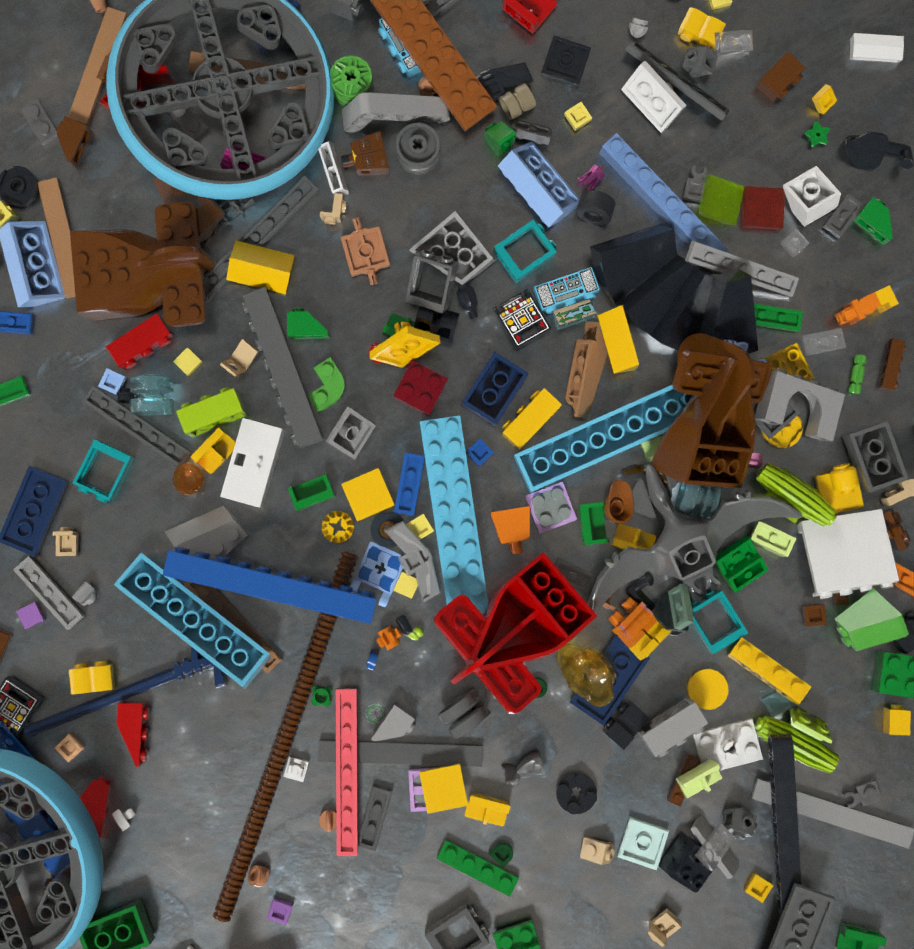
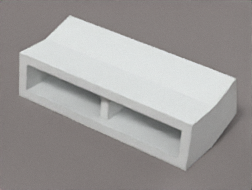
[849,33,904,63]
[319,141,349,196]

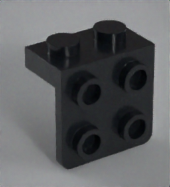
[658,832,717,893]

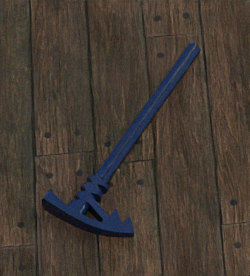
[24,648,228,738]

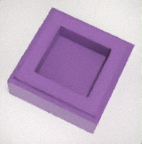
[16,602,46,629]
[267,897,293,925]

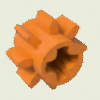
[376,625,402,651]

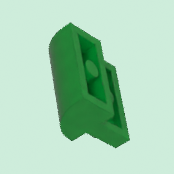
[715,535,769,593]
[493,920,541,949]

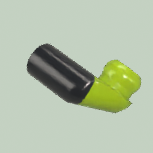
[396,615,424,640]

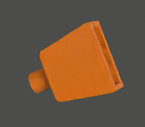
[490,506,530,555]

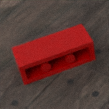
[105,313,174,369]

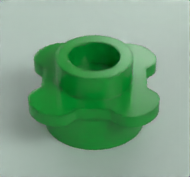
[311,685,332,707]

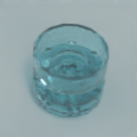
[130,374,174,416]
[675,483,722,520]

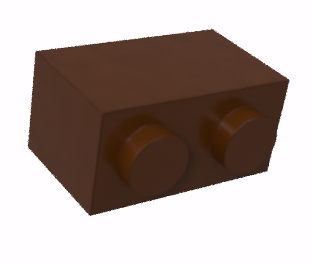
[756,51,806,102]

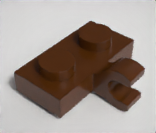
[883,508,911,551]

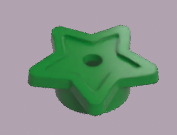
[804,121,830,147]

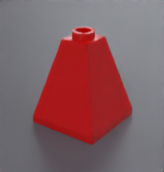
[79,777,112,839]

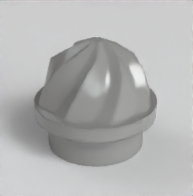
[629,17,649,38]

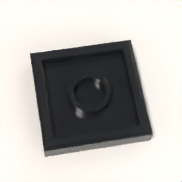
[541,36,591,87]

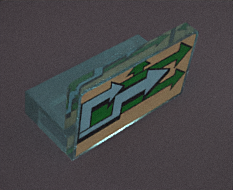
[552,298,598,330]

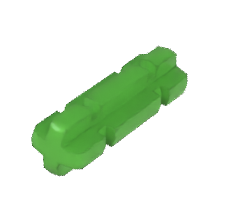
[849,354,867,394]

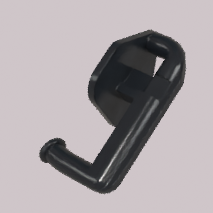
[844,131,914,170]
[626,574,689,636]

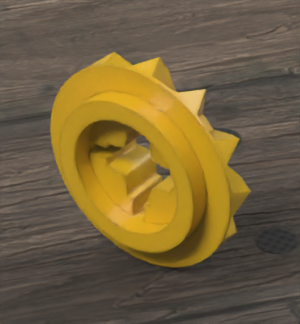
[321,511,354,543]

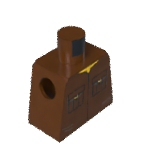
[341,131,390,176]

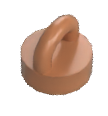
[418,76,436,96]
[319,809,337,832]
[248,865,270,887]

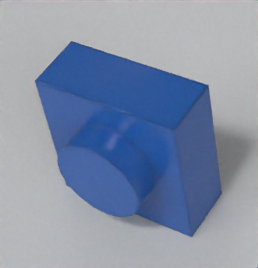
[466,438,494,467]

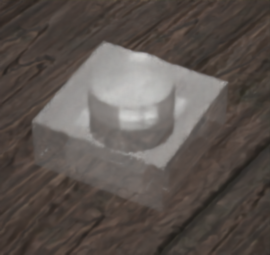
[780,228,810,258]

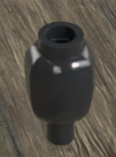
[456,282,478,319]

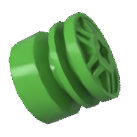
[330,55,374,107]

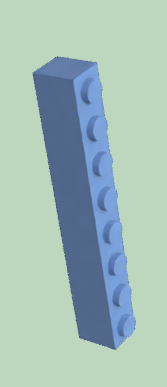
[599,133,728,252]

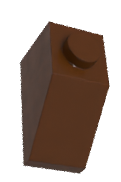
[57,116,92,168]

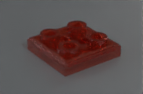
[742,186,785,230]

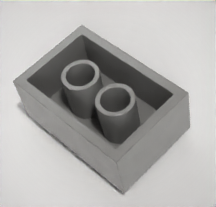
[638,697,709,757]

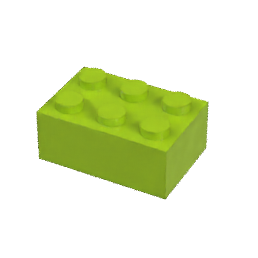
[176,387,249,437]

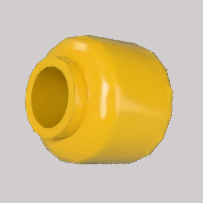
[830,463,860,495]

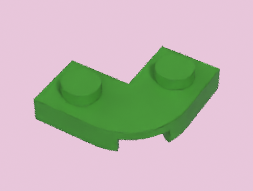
[308,357,345,413]

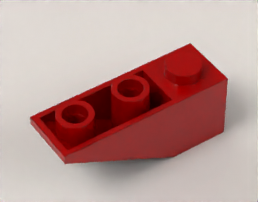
[116,701,150,767]

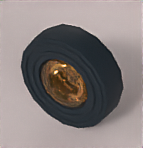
[370,512,406,548]

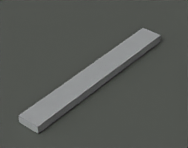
[751,778,914,849]

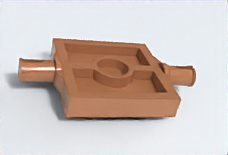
[341,217,390,285]

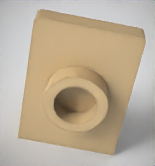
[220,339,259,377]

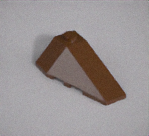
[153,177,225,243]

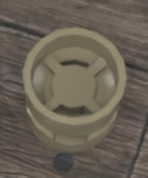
[499,83,536,120]

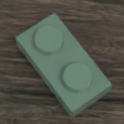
[668,583,694,630]

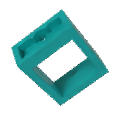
[493,219,557,283]
[73,439,136,503]
[691,589,748,654]

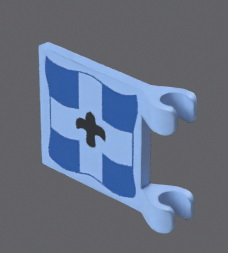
[350,541,403,607]

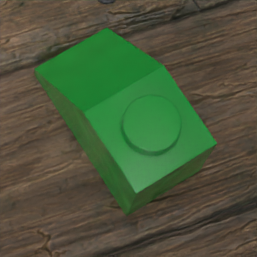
[484,121,516,157]
[853,197,893,245]
[287,308,330,339]

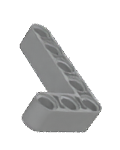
[342,93,450,132]

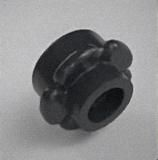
[116,388,137,403]

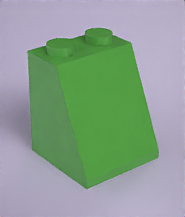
[835,588,909,651]

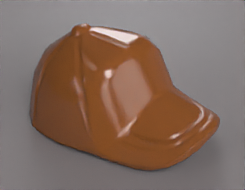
[604,480,634,523]

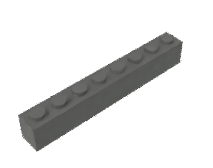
[241,287,324,448]

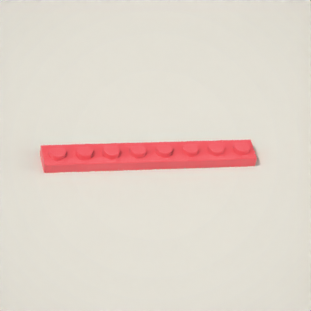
[336,688,358,856]

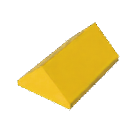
[226,240,295,295]
[598,305,639,374]

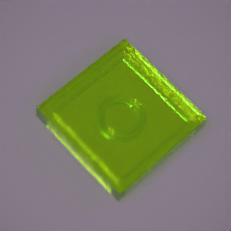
[698,175,744,226]

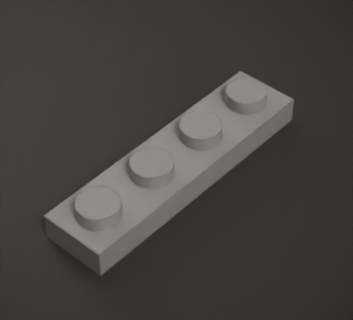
[13,556,84,630]

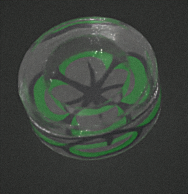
[365,703,386,724]

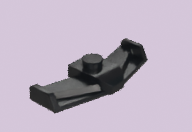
[477,62,534,102]

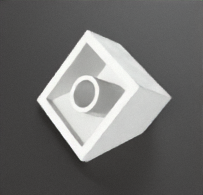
[783,166,841,227]

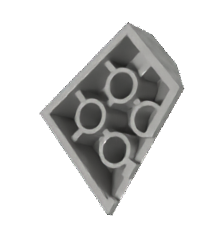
[409,211,496,285]
[165,506,251,559]

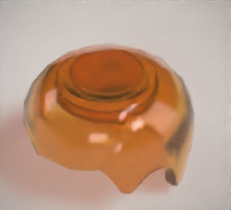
[172,463,203,495]

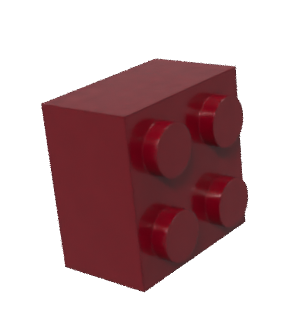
[393,360,448,417]

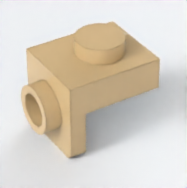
[320,193,347,225]
[53,527,79,556]
[580,837,615,865]
[648,908,683,947]

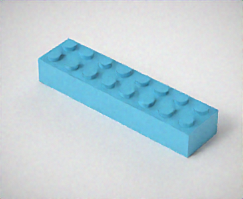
[114,553,272,689]

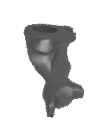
[501,751,545,786]

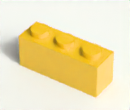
[502,388,562,450]

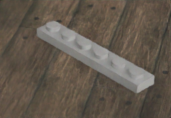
[685,241,799,297]

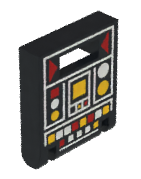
[493,289,552,350]
[0,676,43,739]

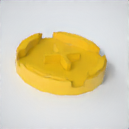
[761,416,803,449]
[687,668,729,710]

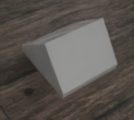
[326,406,376,460]

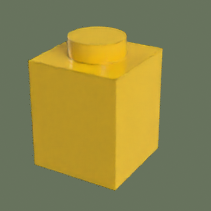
[883,704,911,736]

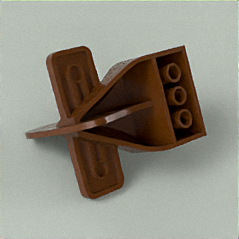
[70,202,215,327]
[651,333,772,488]

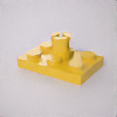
[369,322,440,368]

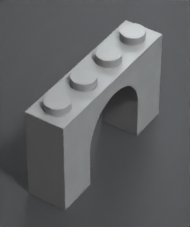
[754,369,845,441]

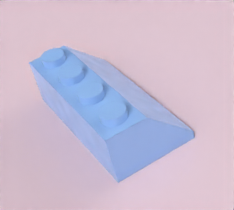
[498,142,580,228]
[0,221,65,308]

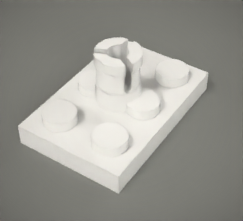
[621,61,686,133]
[692,718,763,771]

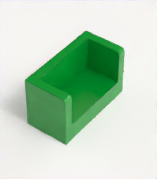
[288,473,336,511]
[578,502,609,545]

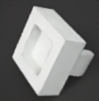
[283,756,309,782]
[111,808,135,831]

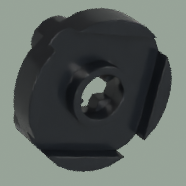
[0,166,39,207]
[556,772,597,814]

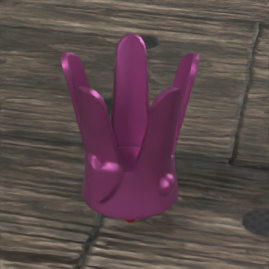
[577,165,605,191]

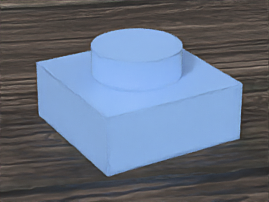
[98,368,127,395]

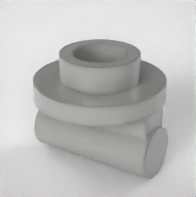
[72,581,97,606]

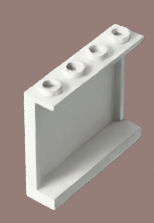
[797,509,899,599]

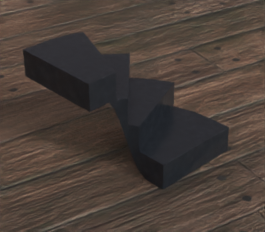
[590,223,758,354]

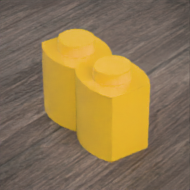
[677,7,726,51]
[69,661,116,694]

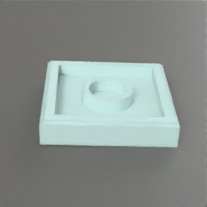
[617,816,669,870]

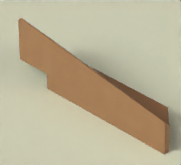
[565,321,608,419]

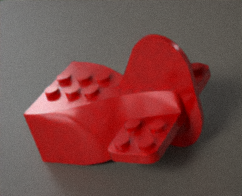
[434,552,597,714]

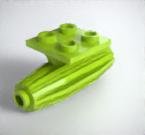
[755,462,837,527]
[755,706,840,774]

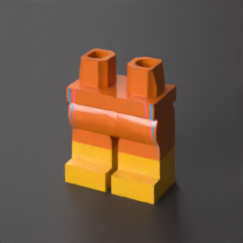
[835,285,899,325]
[608,597,671,660]

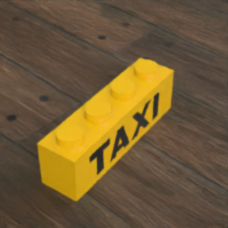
[727,637,811,705]

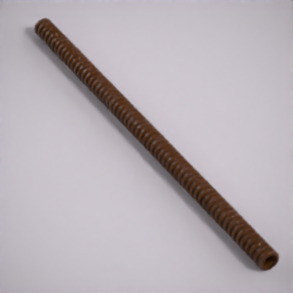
[213,552,358,922]

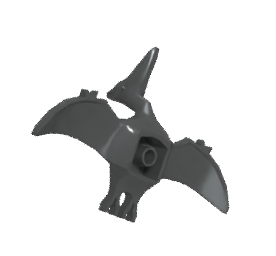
[589,464,802,615]

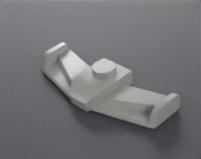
[384,521,441,603]

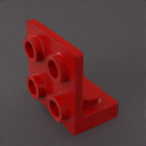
[502,0,557,34]
[136,64,175,105]

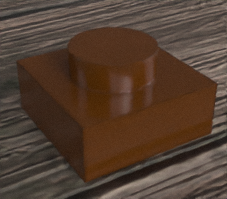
[802,604,827,627]

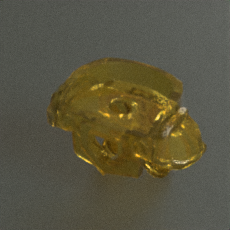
[557,643,616,707]

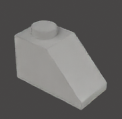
[371,703,416,742]

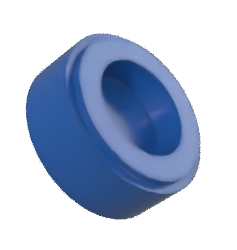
[366,649,380,671]

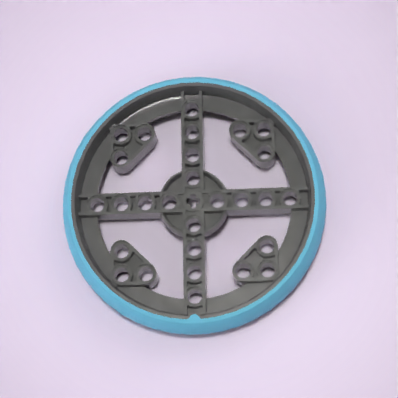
[106,0,334,200]
[0,749,104,949]

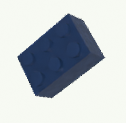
[461,351,529,427]

